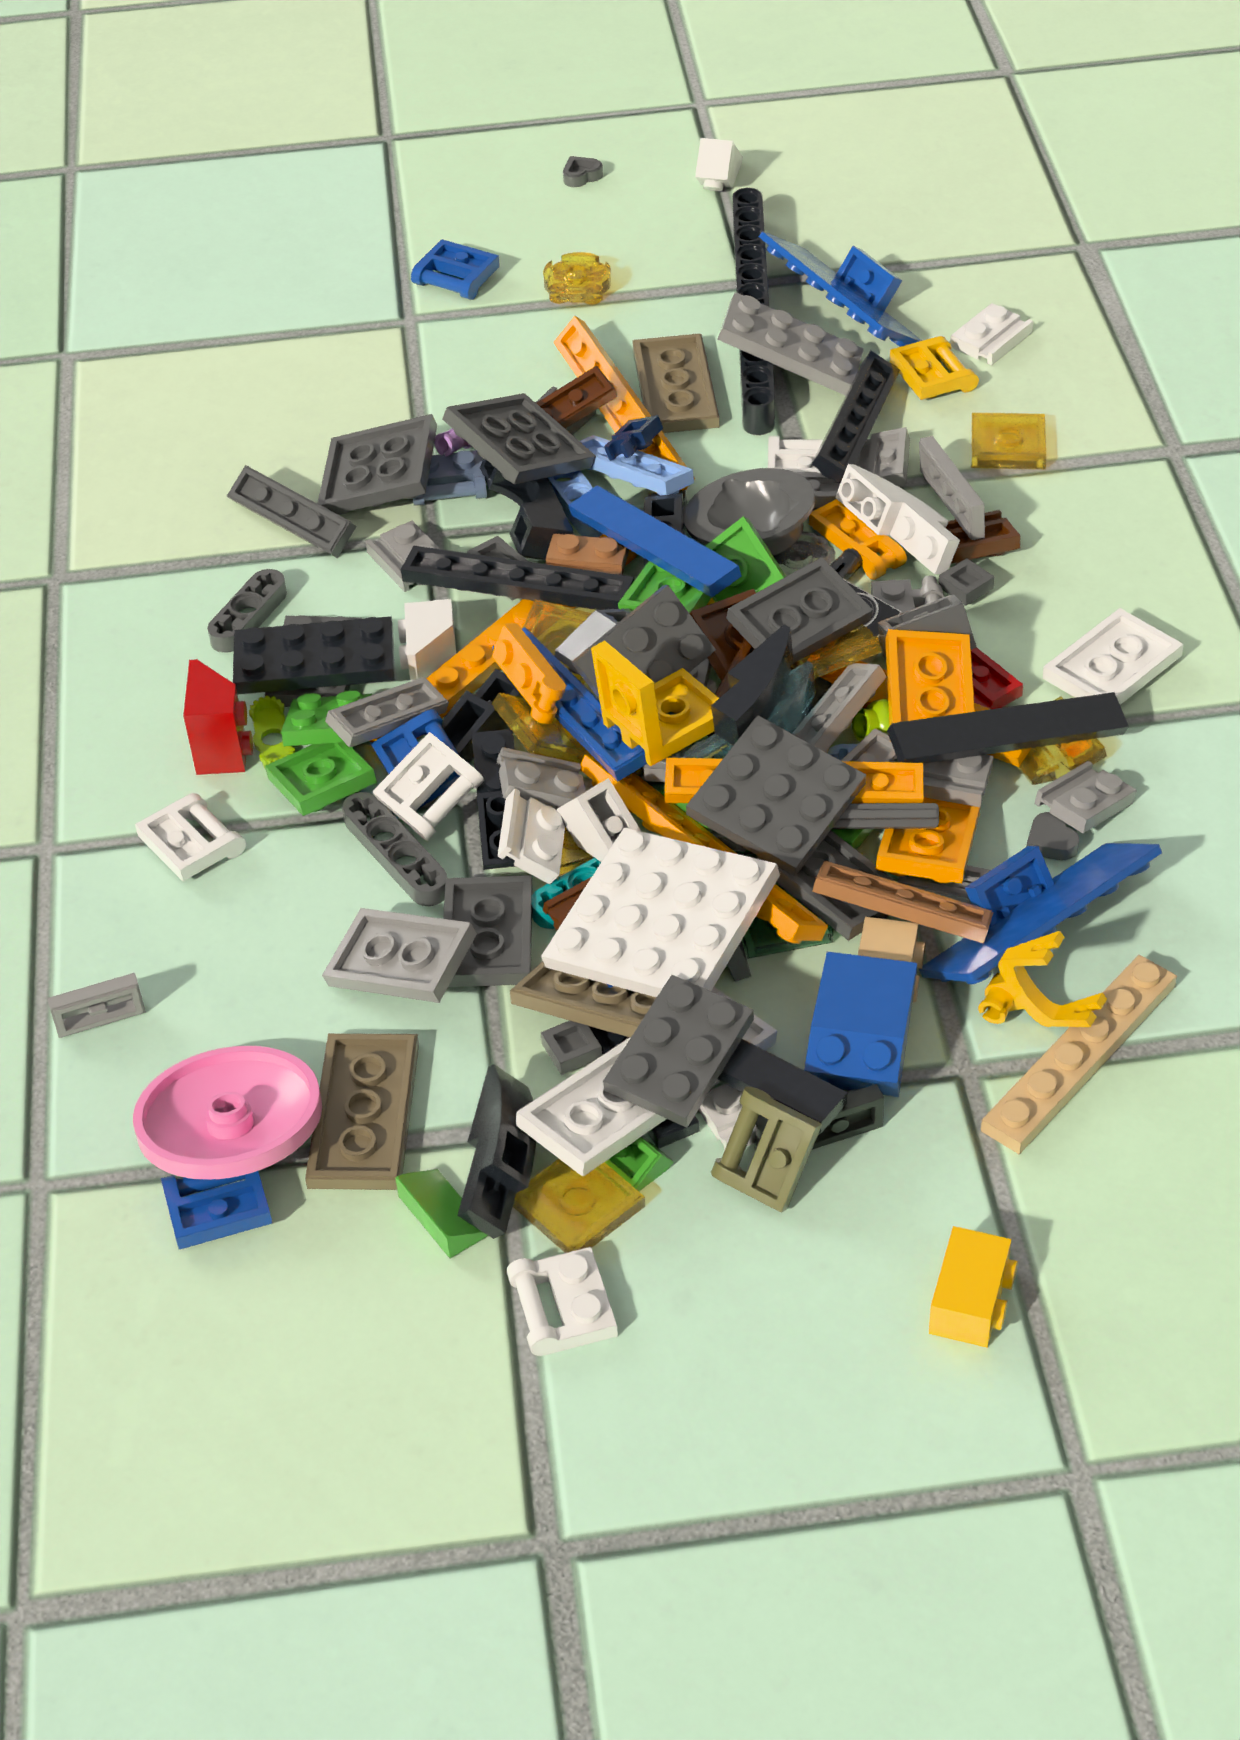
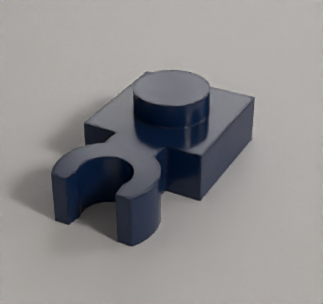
[604,415,664,461]

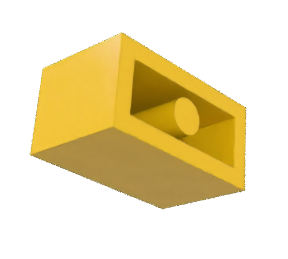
[929,1226,1018,1348]

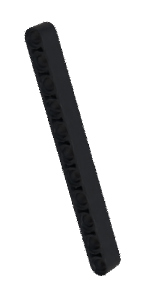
[732,187,775,435]

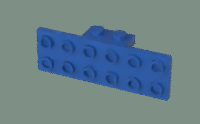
[759,231,922,347]
[919,843,1162,984]

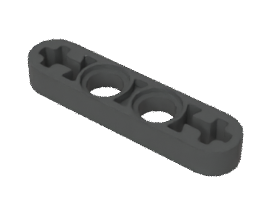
[342,792,447,906]

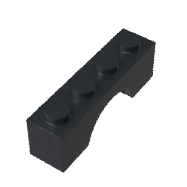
[480,459,574,560]

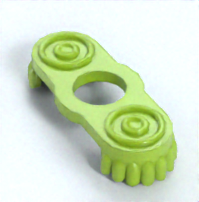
[249,696,296,768]

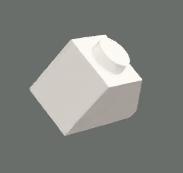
[695,138,743,191]
[556,778,641,862]

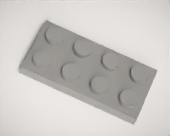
[717,292,864,396]

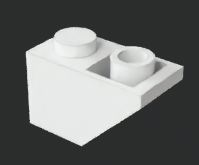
[398,599,456,682]

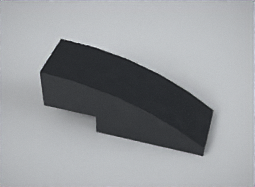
[711,624,793,746]
[442,669,531,762]

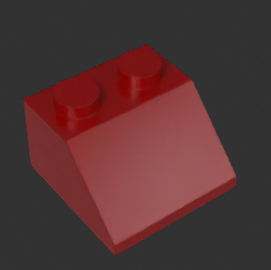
[183,659,253,775]

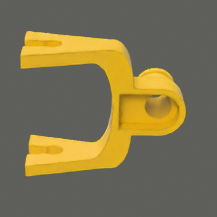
[978,931,1107,1027]

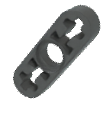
[207,569,287,652]

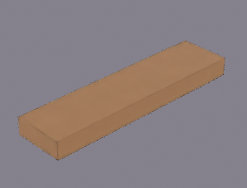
[812,861,994,944]

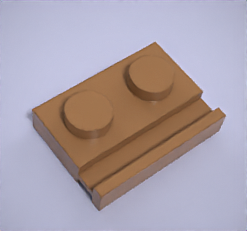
[546,534,629,575]

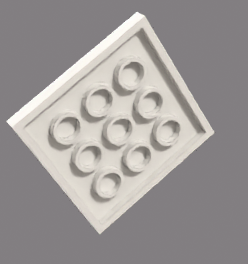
[541,827,780,997]

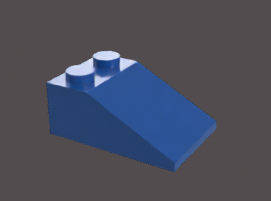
[804,951,918,1097]

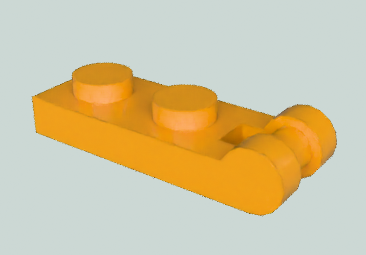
[809,499,907,580]
[492,623,566,724]

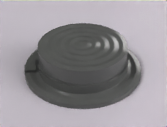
[684,468,815,556]

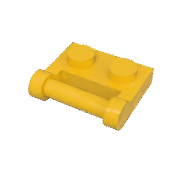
[890,336,979,400]

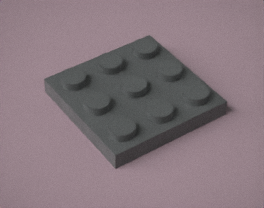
[442,393,596,484]
[317,414,437,515]
[686,715,866,877]

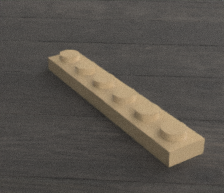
[981,955,1177,1155]

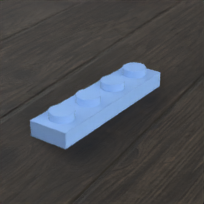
[579,435,694,496]

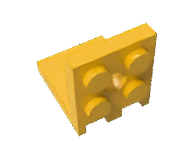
[591,641,719,766]

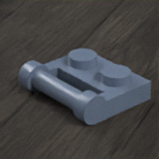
[413,451,487,506]

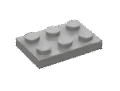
[322,908,477,1003]

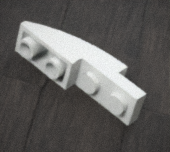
[835,464,960,574]

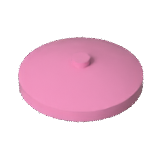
[133,1046,322,1180]

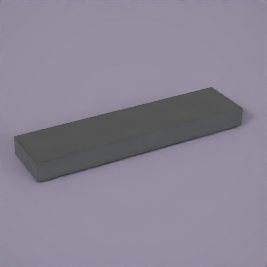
[227,465,357,558]

